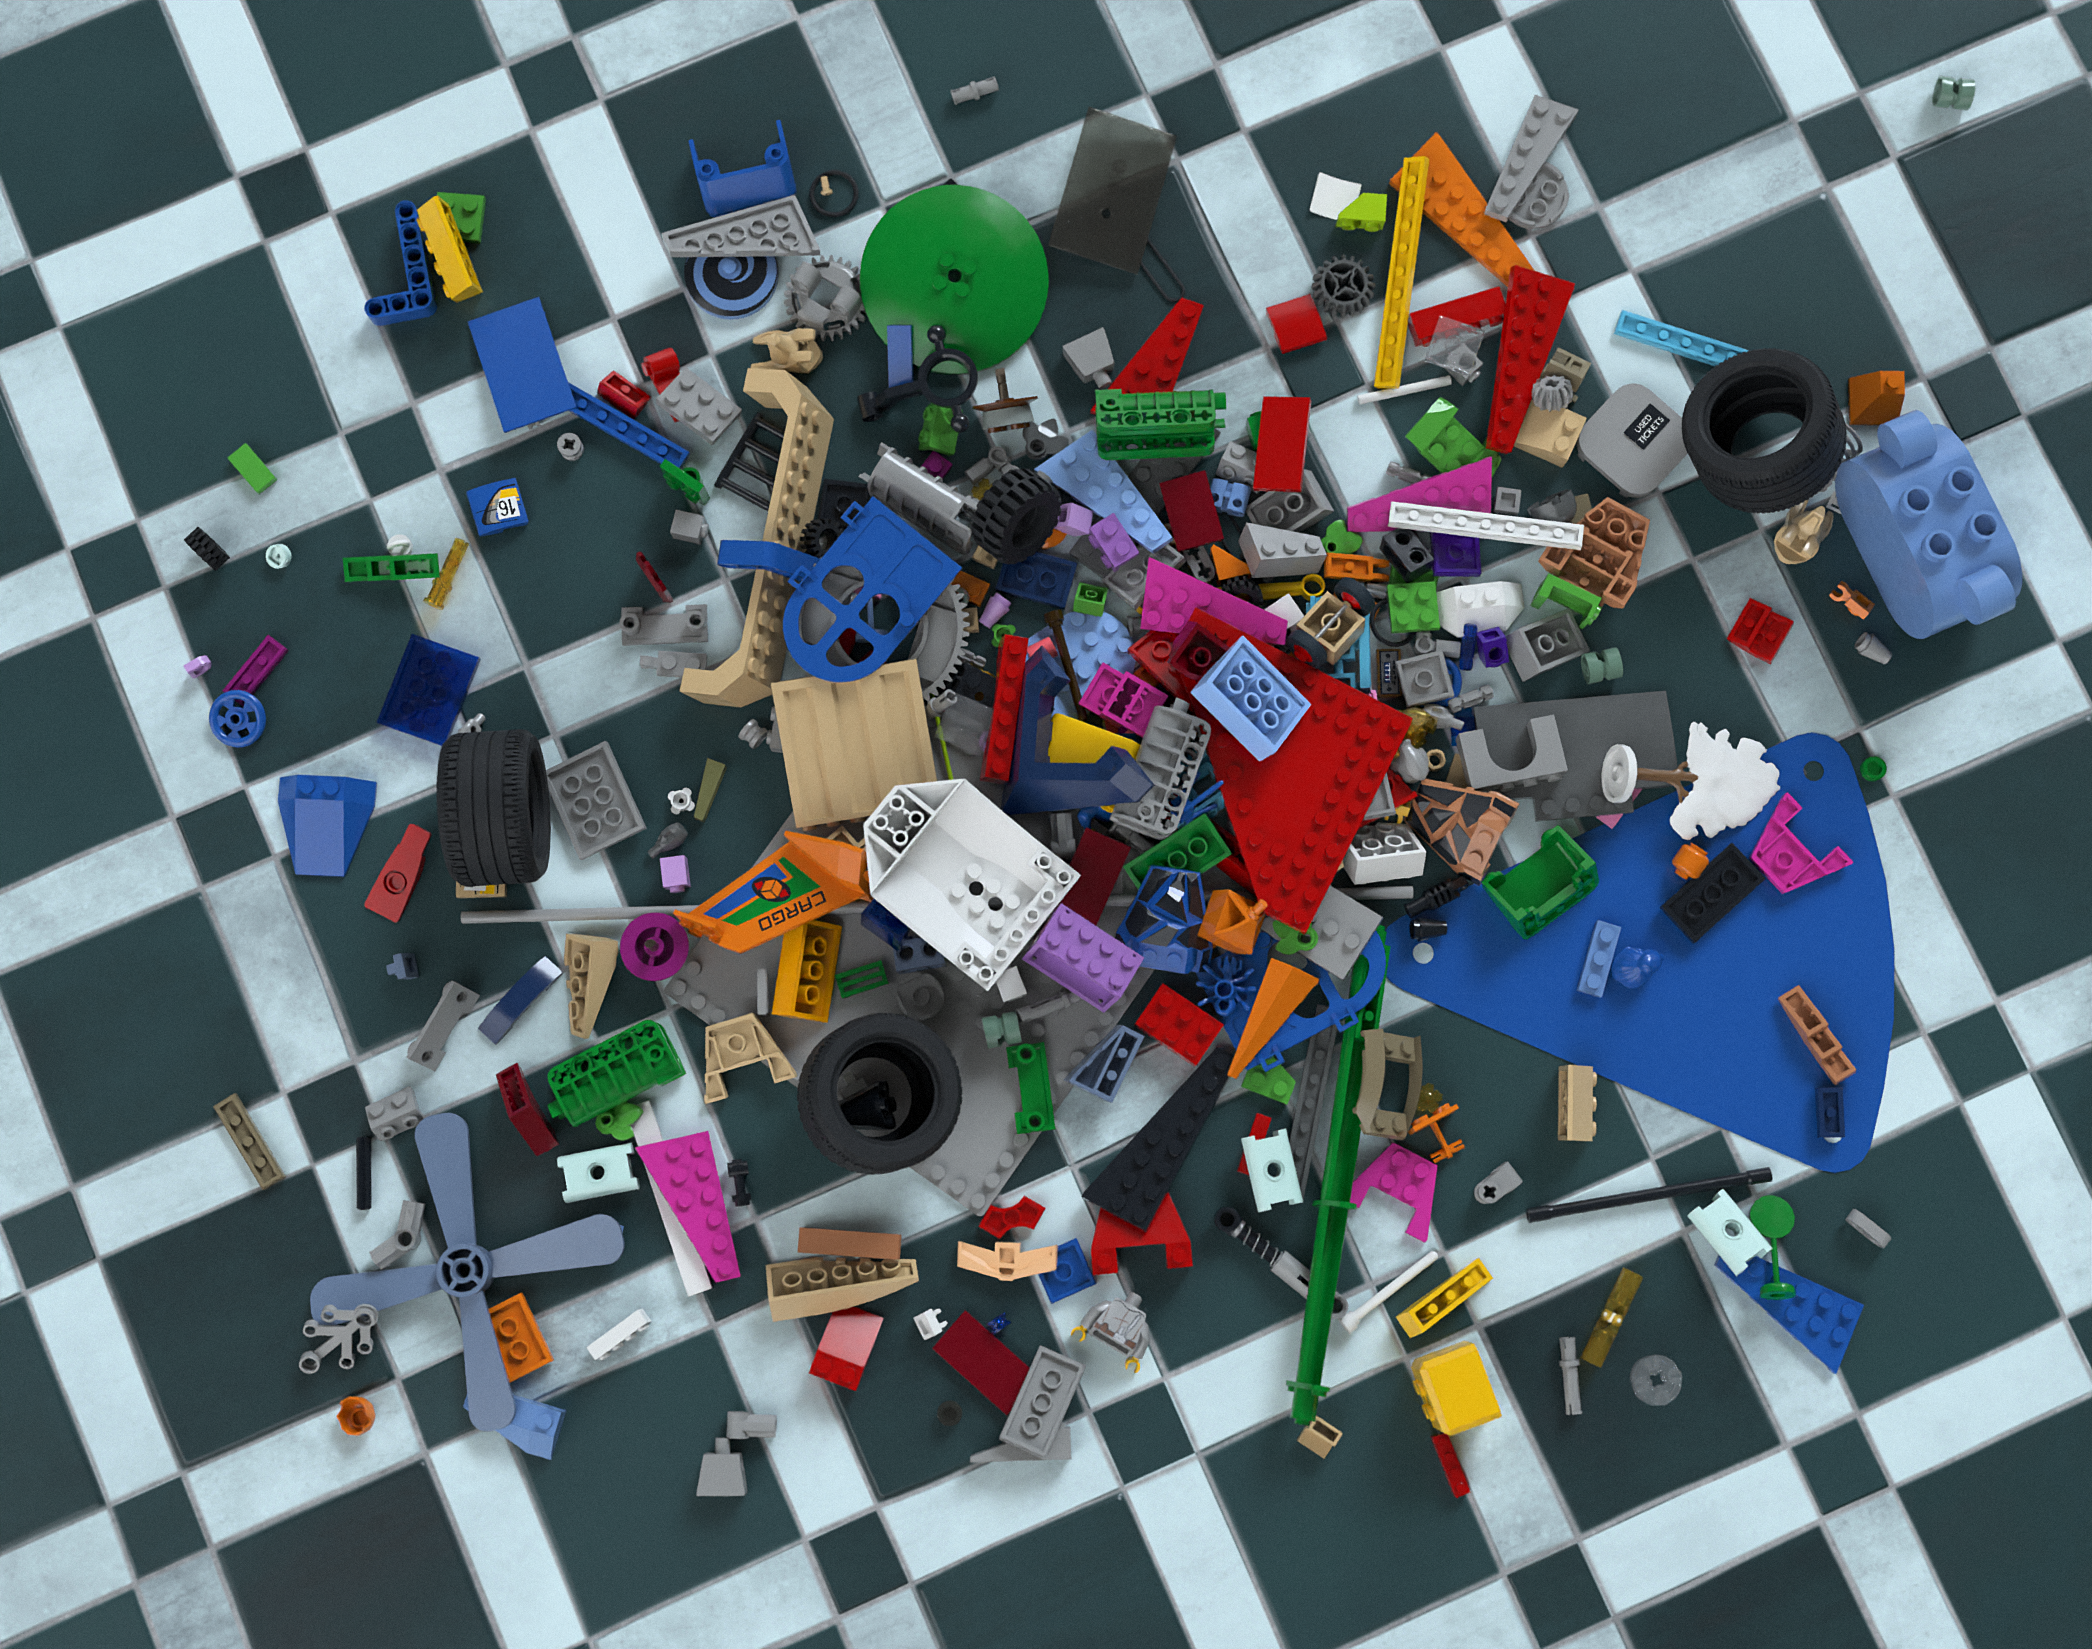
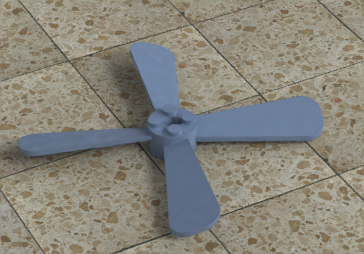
[310,1113,625,1432]

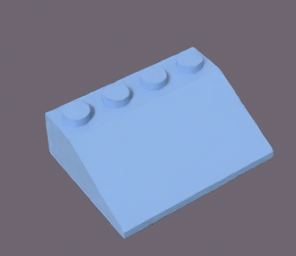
[1190,636,1311,762]

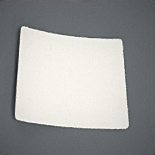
[1310,172,1361,220]

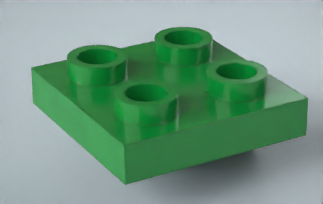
[660,459,710,506]

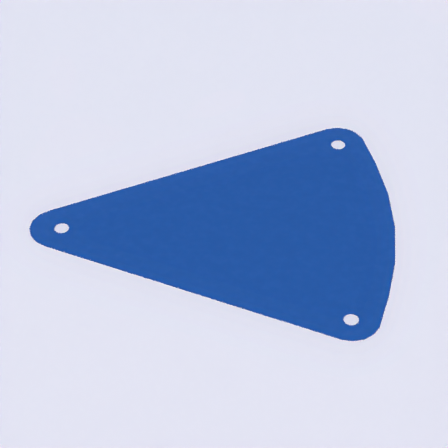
[1385,732,1895,1173]

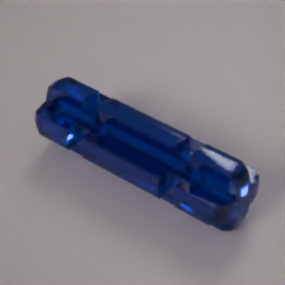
[1459,623,1478,671]

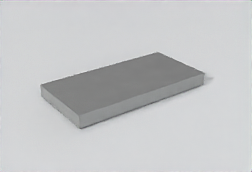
[999,1346,1086,1460]

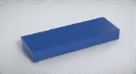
[887,325,913,388]

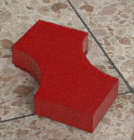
[978,1196,1046,1239]

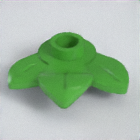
[1321,520,1363,555]
[1272,920,1318,955]
[595,1100,643,1140]

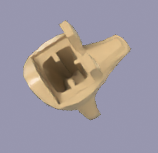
[751,328,823,373]
[1774,500,1833,564]

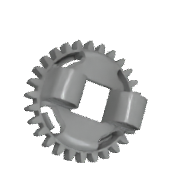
[784,255,866,341]

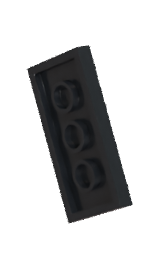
[1659,843,1766,944]

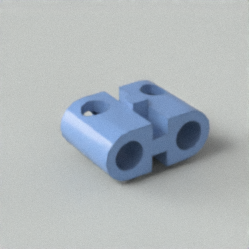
[1210,478,1251,517]

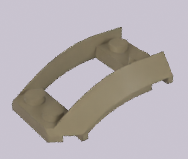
[1352,1029,1423,1140]

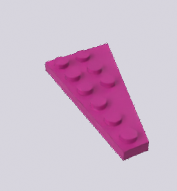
[1140,557,1288,645]

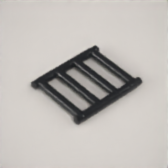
[714,412,785,514]

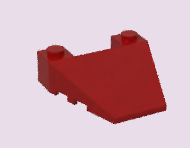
[1090,1192,1193,1275]

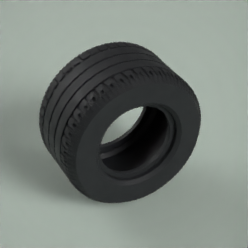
[1681,348,1847,514]
[437,729,551,887]
[797,1013,962,1175]

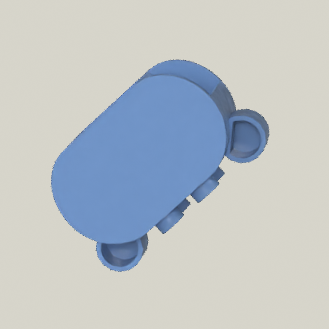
[1835,410,2022,639]

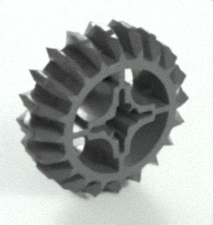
[1311,254,1375,319]

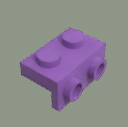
[1088,513,1139,573]

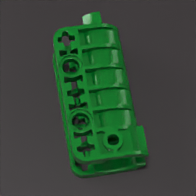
[1095,389,1226,460]
[547,1020,686,1127]

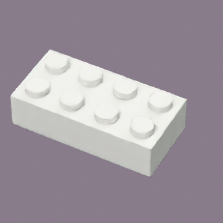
[586,1309,651,1360]

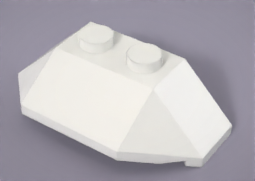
[1436,581,1525,638]

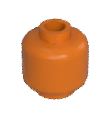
[1672,843,1709,880]

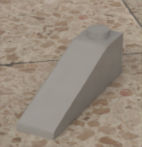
[970,1422,1071,1462]

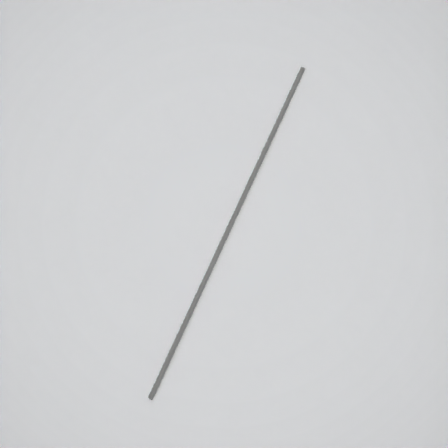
[461,886,1413,924]

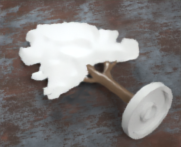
[1601,722,1780,840]

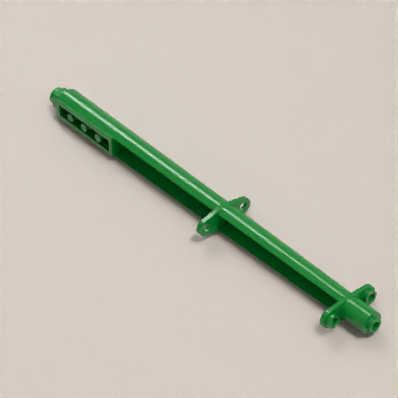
[1286,925,1391,1426]

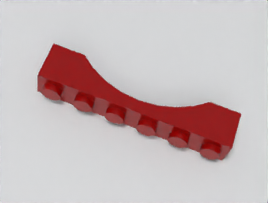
[979,634,1029,785]

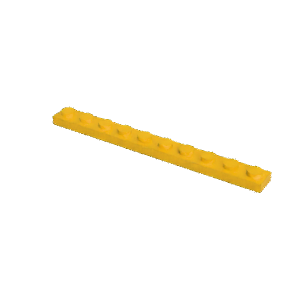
[1374,156,1429,389]

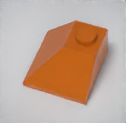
[1848,371,1905,425]

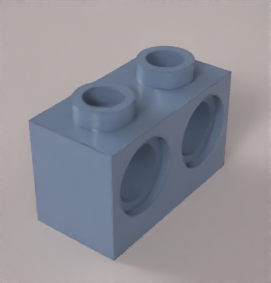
[892,936,947,975]

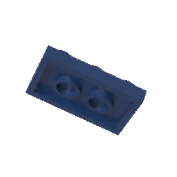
[996,552,1078,610]

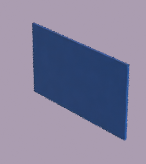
[468,297,577,433]

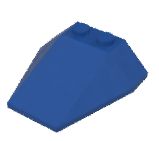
[278,775,377,877]

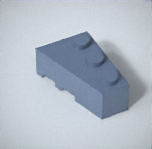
[1063,1025,1144,1103]

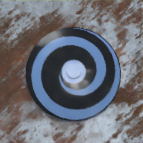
[684,256,779,320]

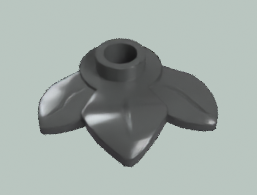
[1022,418,1069,460]

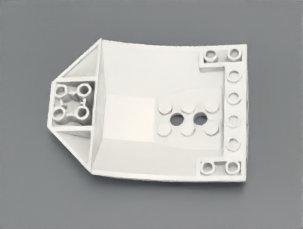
[863,779,1081,991]

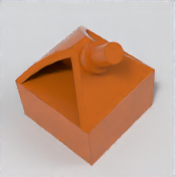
[1197,889,1268,954]

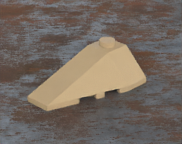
[564,934,618,1039]

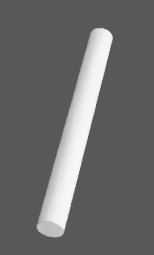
[1357,375,1452,405]

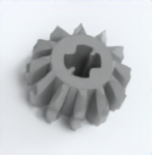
[1532,374,1573,412]

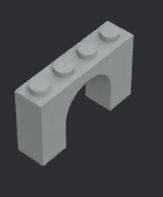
[1456,715,1568,793]

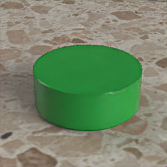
[1860,756,1887,781]

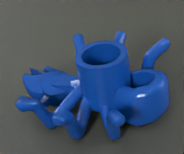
[1196,956,1256,1017]

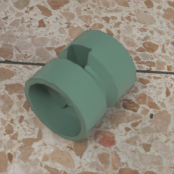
[1932,76,1975,111]
[1581,647,1623,684]
[982,1011,1022,1049]

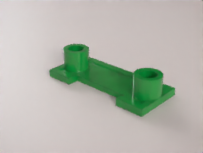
[1006,1042,1056,1134]

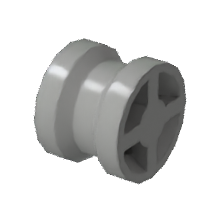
[557,433,584,461]
[738,719,768,749]

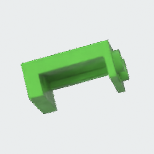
[1530,573,1602,629]

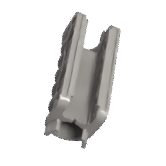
[858,442,979,556]
[1110,697,1211,840]

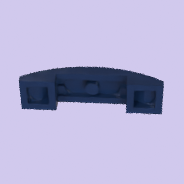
[478,956,564,1045]

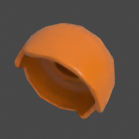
[336,1396,376,1436]

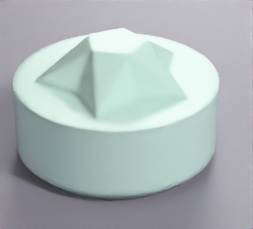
[266,544,292,569]

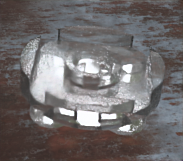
[1630,1355,1682,1406]

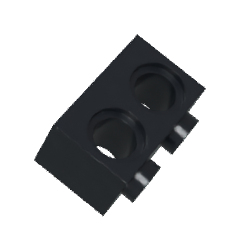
[1379,528,1434,583]

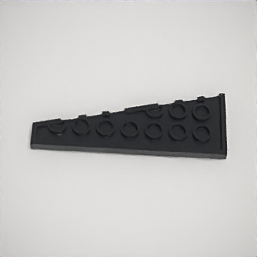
[1081,1047,1234,1232]

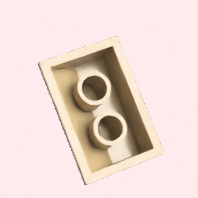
[1558,1065,1597,1141]

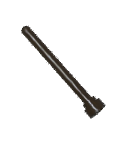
[1043,610,1088,722]

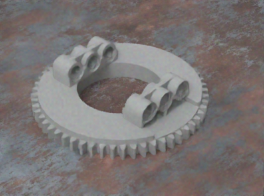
[799,556,970,701]

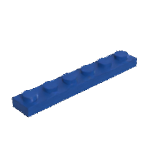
[568,382,690,469]

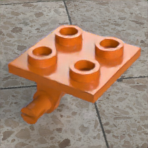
[1408,1103,1465,1164]

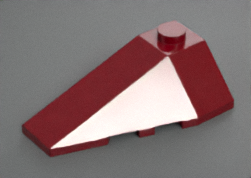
[1167,621,1230,681]

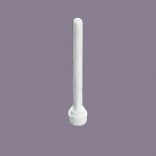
[1338,1251,1438,1334]

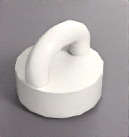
[387,534,413,555]

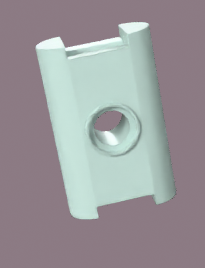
[1241,1129,1303,1212]
[557,1143,640,1203]
[1687,1189,1773,1276]

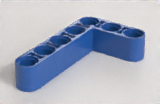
[364,200,437,326]
[717,540,820,582]

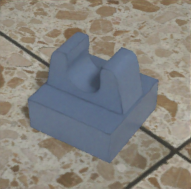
[386,953,419,979]

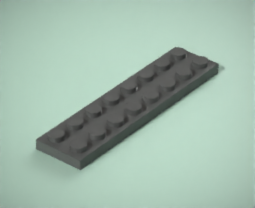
[1069,428,1221,579]

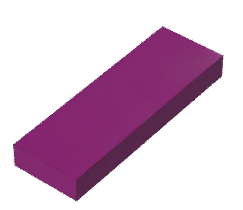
[223,635,289,707]

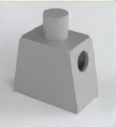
[1063,328,1114,389]
[697,1437,748,1496]

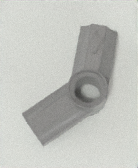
[369,1200,426,1270]

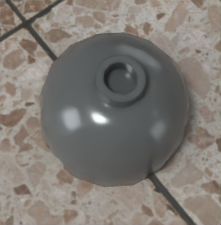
[1527,489,1577,523]

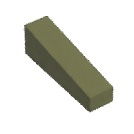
[694,758,727,823]

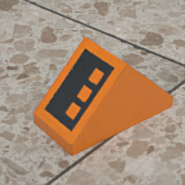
[1210,544,1252,586]

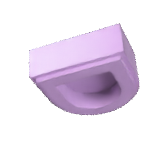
[183,655,212,679]

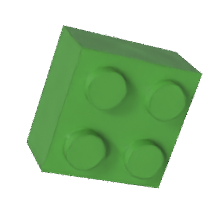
[1073,582,1108,617]

